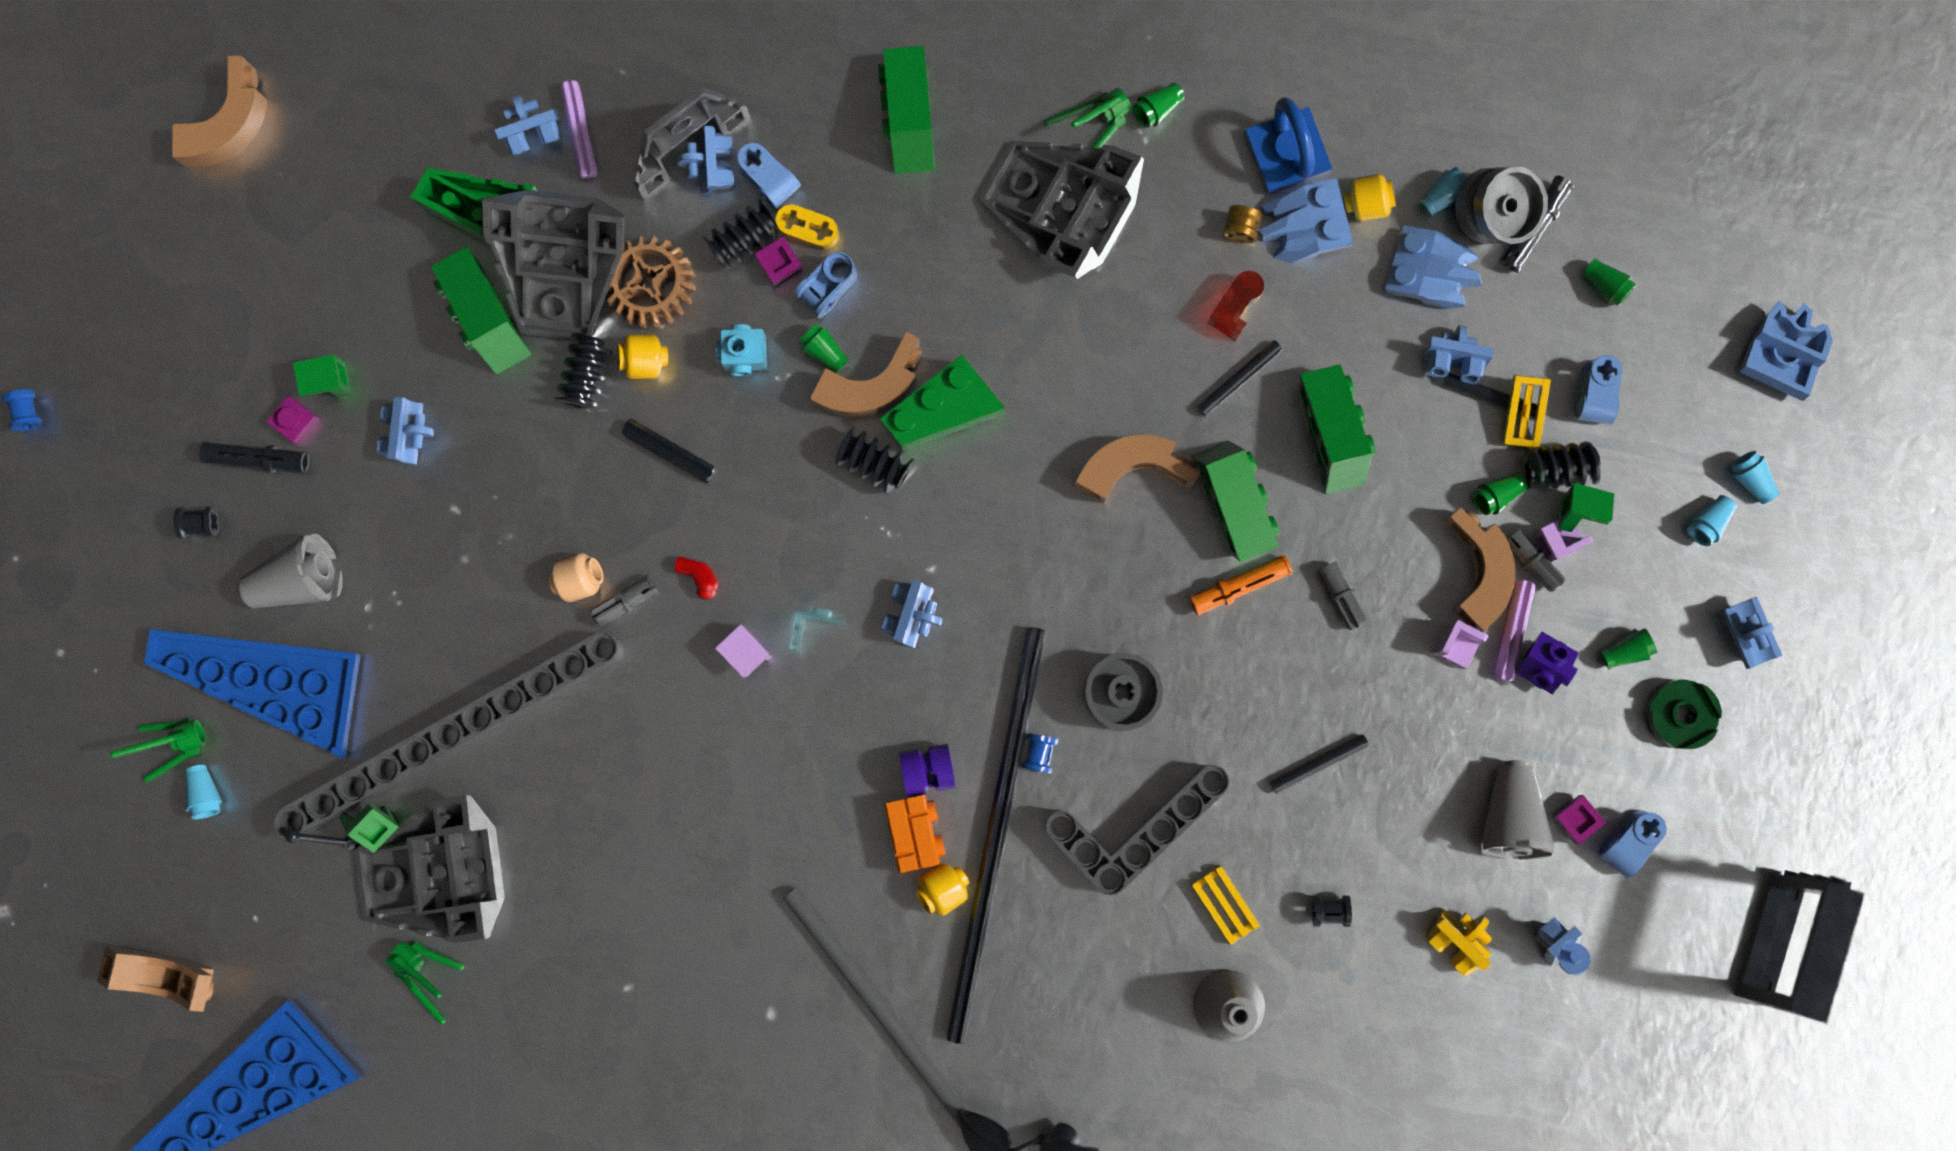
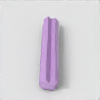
[560,80,598,180]
[1494,580,1535,682]

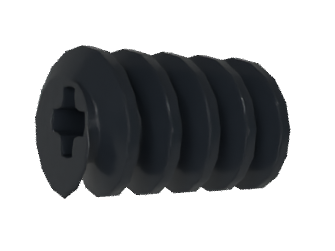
[702,199,778,270]
[554,333,613,409]
[835,425,915,494]
[1521,441,1601,491]

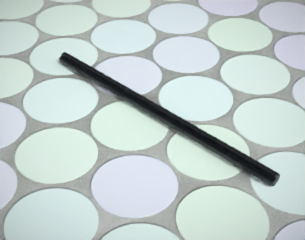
[947,627,1046,1044]

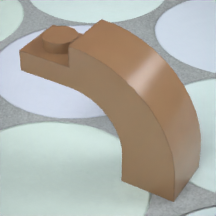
[172,55,267,168]
[810,332,922,418]
[1074,435,1201,503]
[1443,507,1515,632]
[97,946,214,1012]

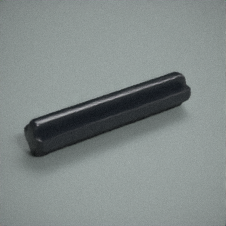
[621,419,716,483]

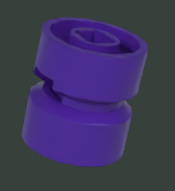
[899,744,956,797]

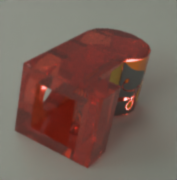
[1207,271,1264,341]

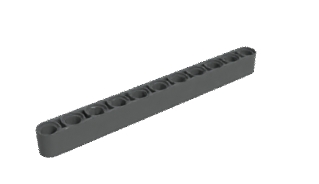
[274,632,624,837]

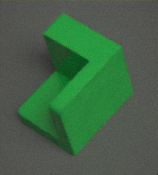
[293,354,351,397]
[1558,483,1615,532]
[339,802,399,853]

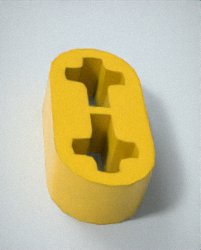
[775,204,839,250]

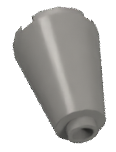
[237,534,343,609]
[1481,760,1555,860]
[1194,970,1265,1042]

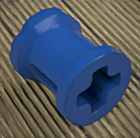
[2,389,43,432]
[1021,733,1058,774]

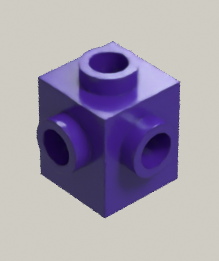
[1515,631,1579,695]

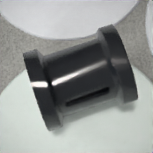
[173,506,219,538]
[1311,895,1352,927]

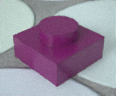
[754,237,803,286]
[266,395,319,445]
[1553,795,1606,845]

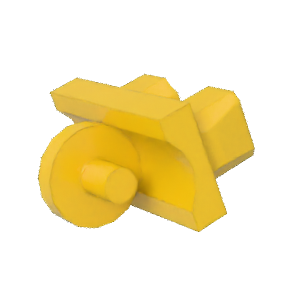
[1427,908,1492,976]

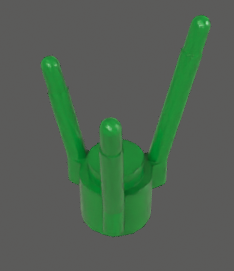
[1044,88,1132,148]
[110,717,206,782]
[385,941,464,1024]

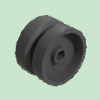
[1456,166,1548,244]
[1083,653,1163,732]

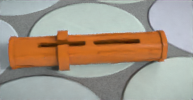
[1188,554,1293,616]

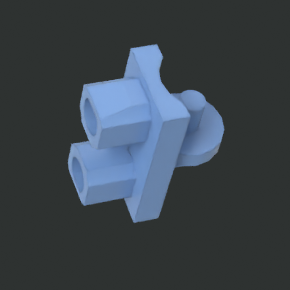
[495,94,560,156]
[677,126,734,196]
[1422,325,1494,385]
[376,397,434,465]
[881,580,943,648]
[1721,597,1782,669]
[1535,917,1591,975]

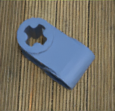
[737,142,801,209]
[794,252,857,318]
[1574,355,1623,425]
[1598,810,1667,878]

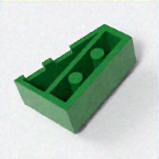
[1298,364,1375,494]

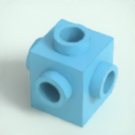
[715,324,767,376]

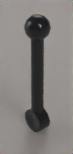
[285,829,359,851]

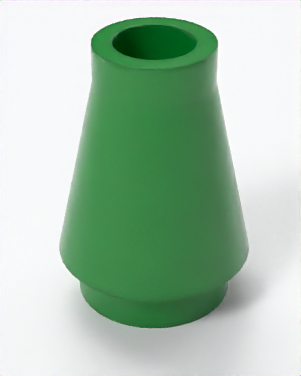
[1133,82,1185,128]
[1582,258,1637,306]
[798,323,849,373]
[1473,472,1528,515]
[1600,628,1657,670]

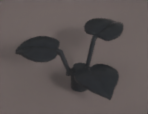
[959,1110,1099,1151]

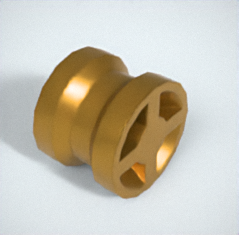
[1223,205,1263,243]

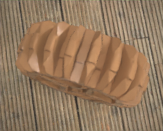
[607,235,696,328]

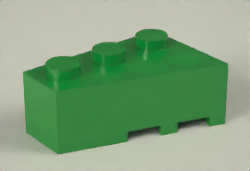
[878,46,935,174]
[410,168,539,245]
[431,246,533,375]
[880,355,1005,452]
[1190,440,1280,562]

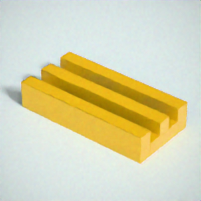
[1503,374,1551,448]
[1190,865,1260,945]

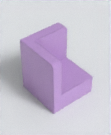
[1532,519,1594,562]
[1433,620,1488,669]
[715,624,773,678]

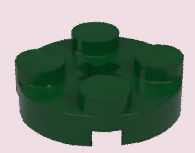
[1646,679,1722,749]

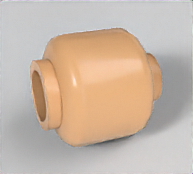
[548,553,603,603]

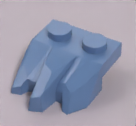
[1257,178,1353,264]
[1385,225,1482,308]
[1739,301,1832,401]

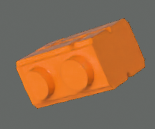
[884,794,946,873]

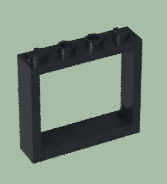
[1734,870,1866,1024]

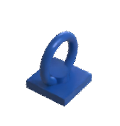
[1244,97,1333,195]

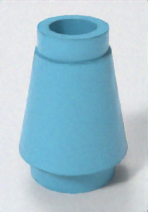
[1419,167,1467,216]
[1731,451,1780,504]
[1687,495,1737,546]
[184,765,222,819]

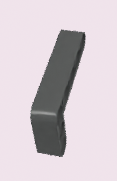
[1045,765,1230,896]

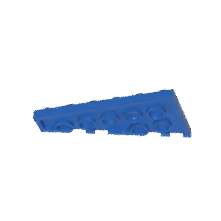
[144,629,361,758]
[130,999,363,1151]

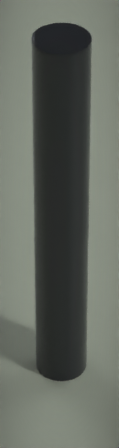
[1197,340,1283,417]
[1443,373,1547,418]
[1270,734,1369,794]

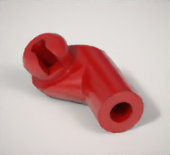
[674,556,718,599]

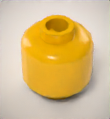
[1344,174,1396,222]
[617,334,668,379]
[915,863,969,916]

